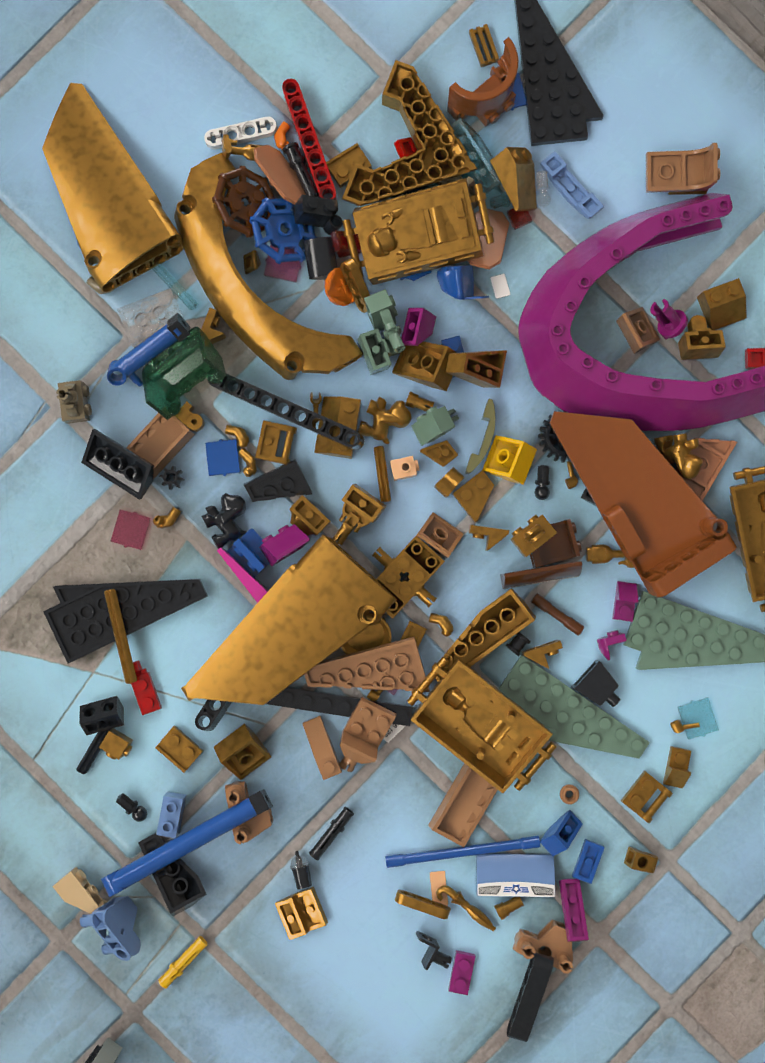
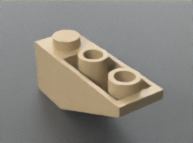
[52,867,107,914]

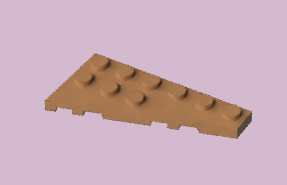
[304,637,430,692]

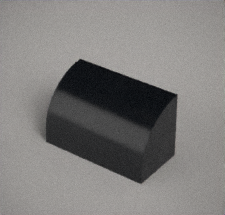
[303,237,338,280]

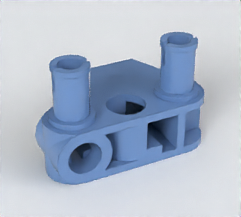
[80,896,141,961]

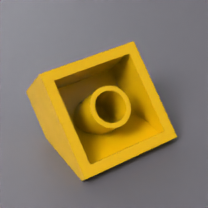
[482,435,537,485]

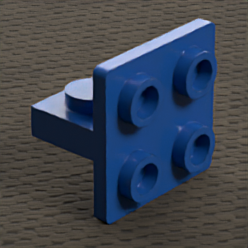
[227,529,270,577]

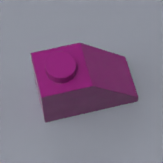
[401,308,436,346]

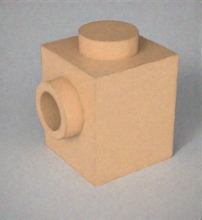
[390,456,420,481]

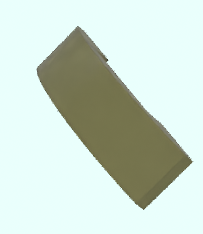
[465,399,495,475]

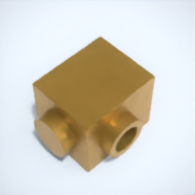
[99,728,133,760]

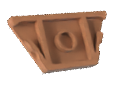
[675,438,737,501]

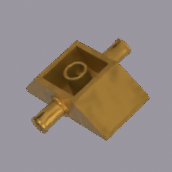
[372,535,445,619]

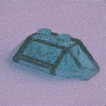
[451,117,501,194]

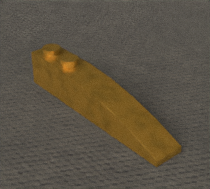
[435,588,536,682]

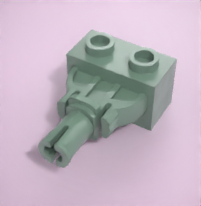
[364,289,405,353]

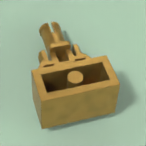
[332,484,386,545]

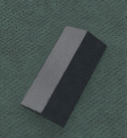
[81,429,154,500]

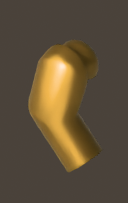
[225,424,249,448]
[429,613,453,636]

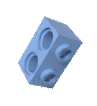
[156,792,187,838]

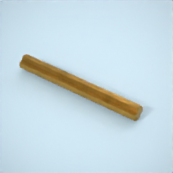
[104,589,137,684]

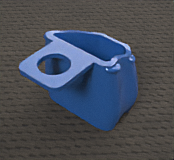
[437,265,489,300]

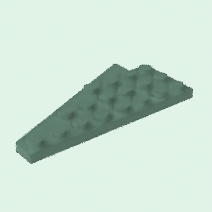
[623,591,765,670]
[498,655,650,758]

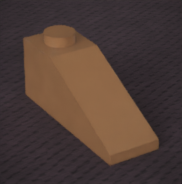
[302,716,342,780]

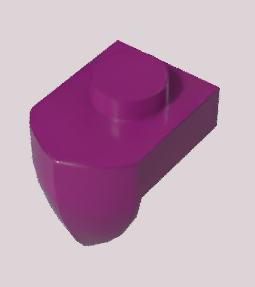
[597,630,627,661]

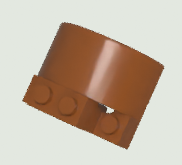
[447,37,519,127]

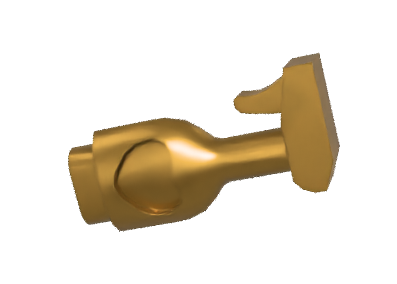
[222,134,263,161]
[586,545,634,568]

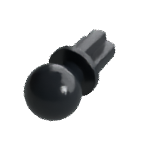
[534,465,550,500]
[116,793,147,822]

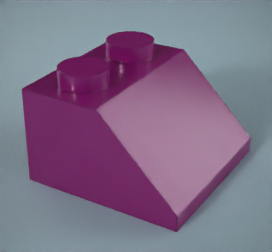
[259,524,310,566]

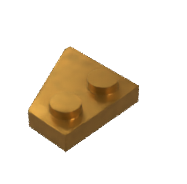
[452,470,494,523]

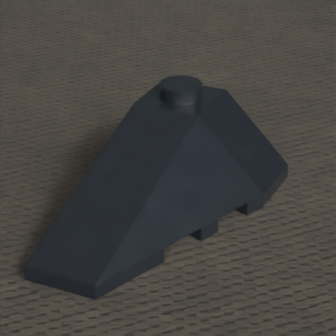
[138,833,207,916]

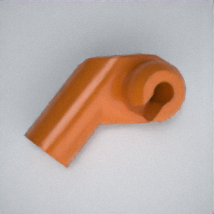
[274,121,290,150]

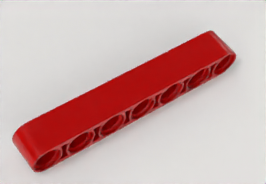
[282,78,337,200]

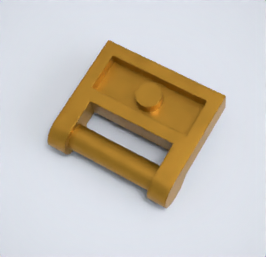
[255,420,297,465]
[621,771,673,824]

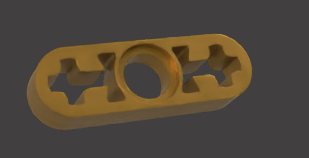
[340,258,370,313]
[394,890,451,919]

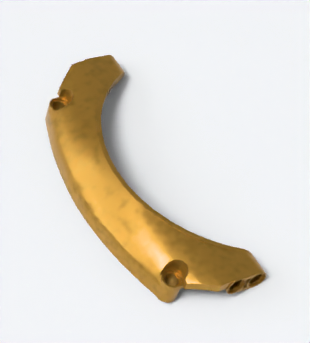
[174,152,363,380]

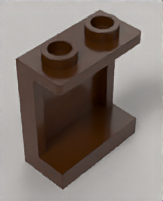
[530,519,582,568]

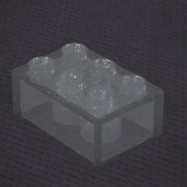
[117,288,185,348]

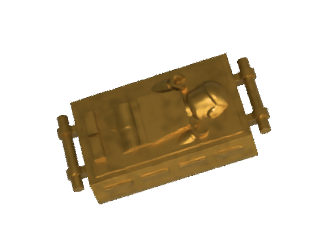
[342,178,494,285]
[729,466,765,612]
[407,656,557,793]

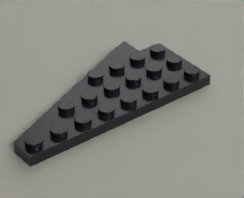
[514,0,603,146]
[43,579,208,664]

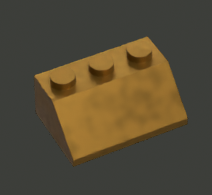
[314,397,361,459]

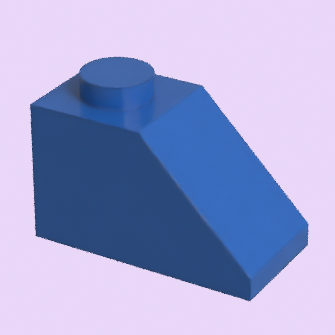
[540,810,583,856]

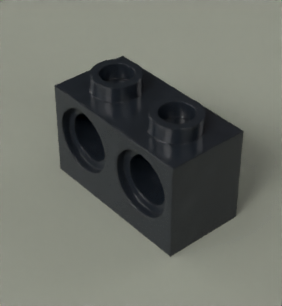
[79,696,124,736]

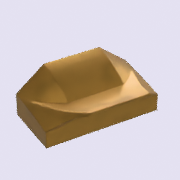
[290,495,331,536]

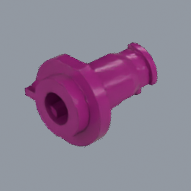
[650,299,688,340]

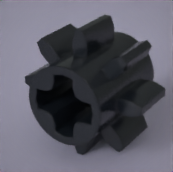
[159,466,185,490]

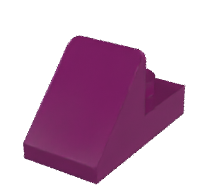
[612,581,639,622]

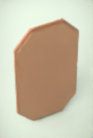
[254,145,306,205]
[468,209,509,270]

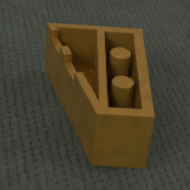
[446,350,507,388]

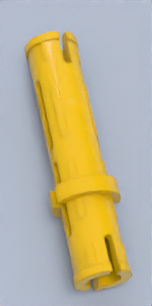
[158,936,208,989]

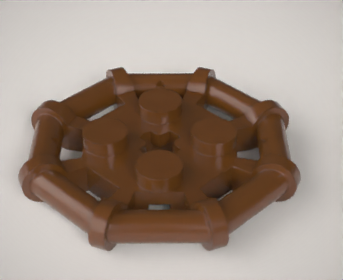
[212,166,277,238]

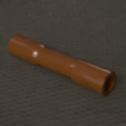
[531,593,584,636]

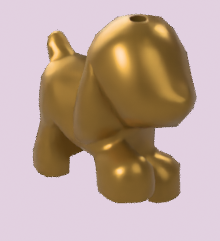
[358,397,411,444]
[654,433,703,479]

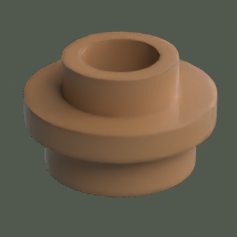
[560,784,579,804]

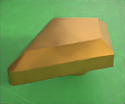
[420,440,458,467]

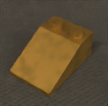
[490,147,537,211]
[392,341,456,391]

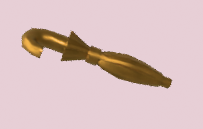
[436,885,496,931]

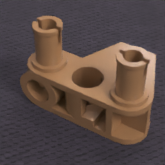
[225,781,273,844]
[513,919,573,974]

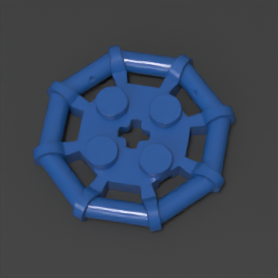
[249,197,317,264]

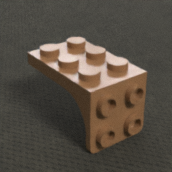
[646,143,720,193]

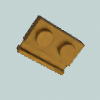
[326,143,372,188]
[155,725,203,773]

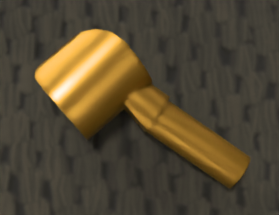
[310,392,322,414]
[565,461,578,489]
[367,689,383,701]
[670,720,700,733]

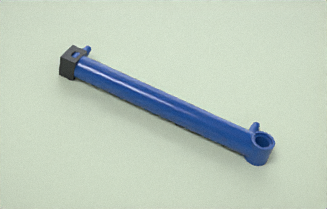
[101,789,273,897]

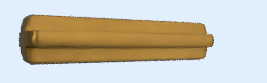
[374,446,391,502]

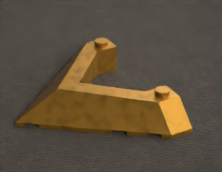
[342,60,477,206]

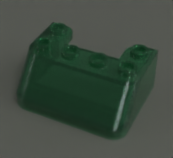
[142,326,226,420]

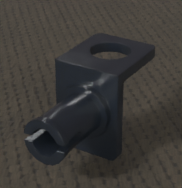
[416,931,452,970]

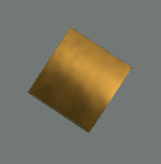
[275,887,328,940]

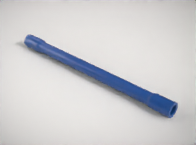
[385,836,541,868]

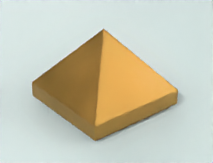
[243,250,261,274]

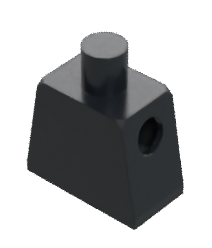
[571,660,621,707]

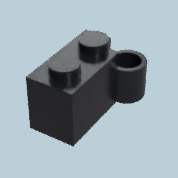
[293,195,343,235]

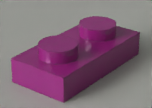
[448,950,475,995]

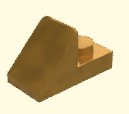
[196,308,226,348]
[469,525,509,551]
[521,640,563,669]
[663,746,691,788]

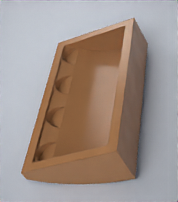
[126,407,195,480]
[428,763,498,847]

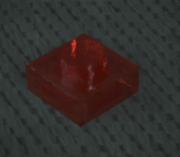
[506,208,532,230]

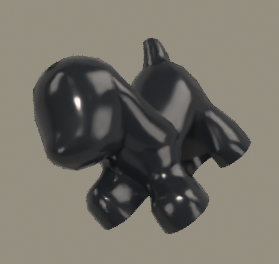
[201,493,247,549]

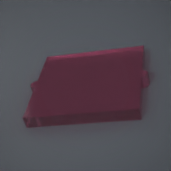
[264,245,301,282]
[111,510,151,550]

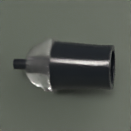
[290,851,312,890]

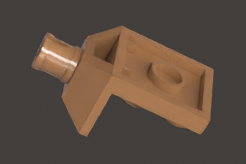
[340,697,396,772]

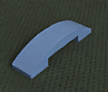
[540,151,604,219]

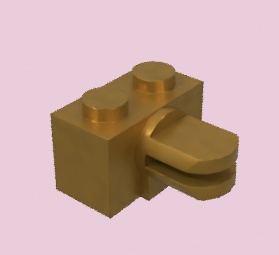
[678,315,726,360]
[510,514,557,557]

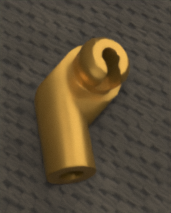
[238,448,257,477]
[153,507,181,528]

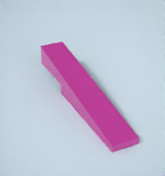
[217,547,269,603]

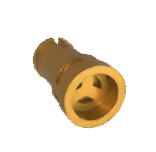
[405,392,434,411]
[494,897,524,920]

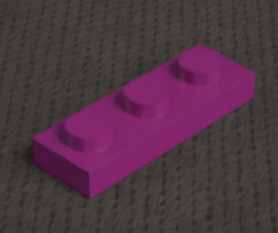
[559,879,589,942]

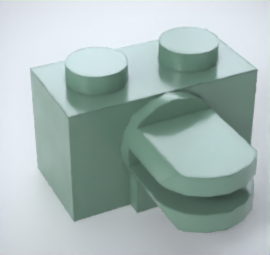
[357,328,399,375]
[411,406,459,446]

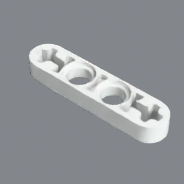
[204,117,277,150]

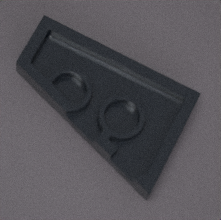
[244,459,312,502]

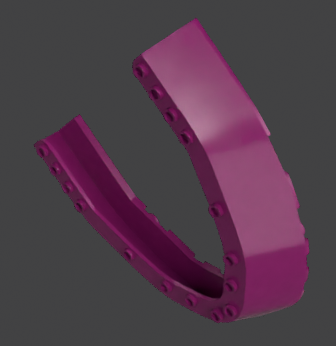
[518,193,765,431]

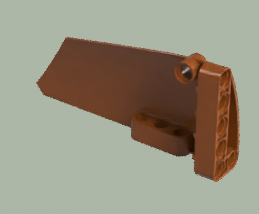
[550,411,737,597]

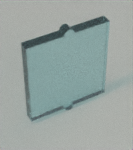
[678,697,719,739]

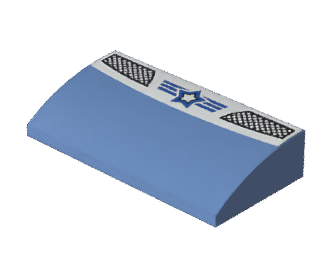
[476,853,555,897]

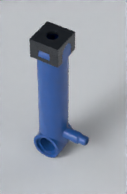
[107,313,191,387]

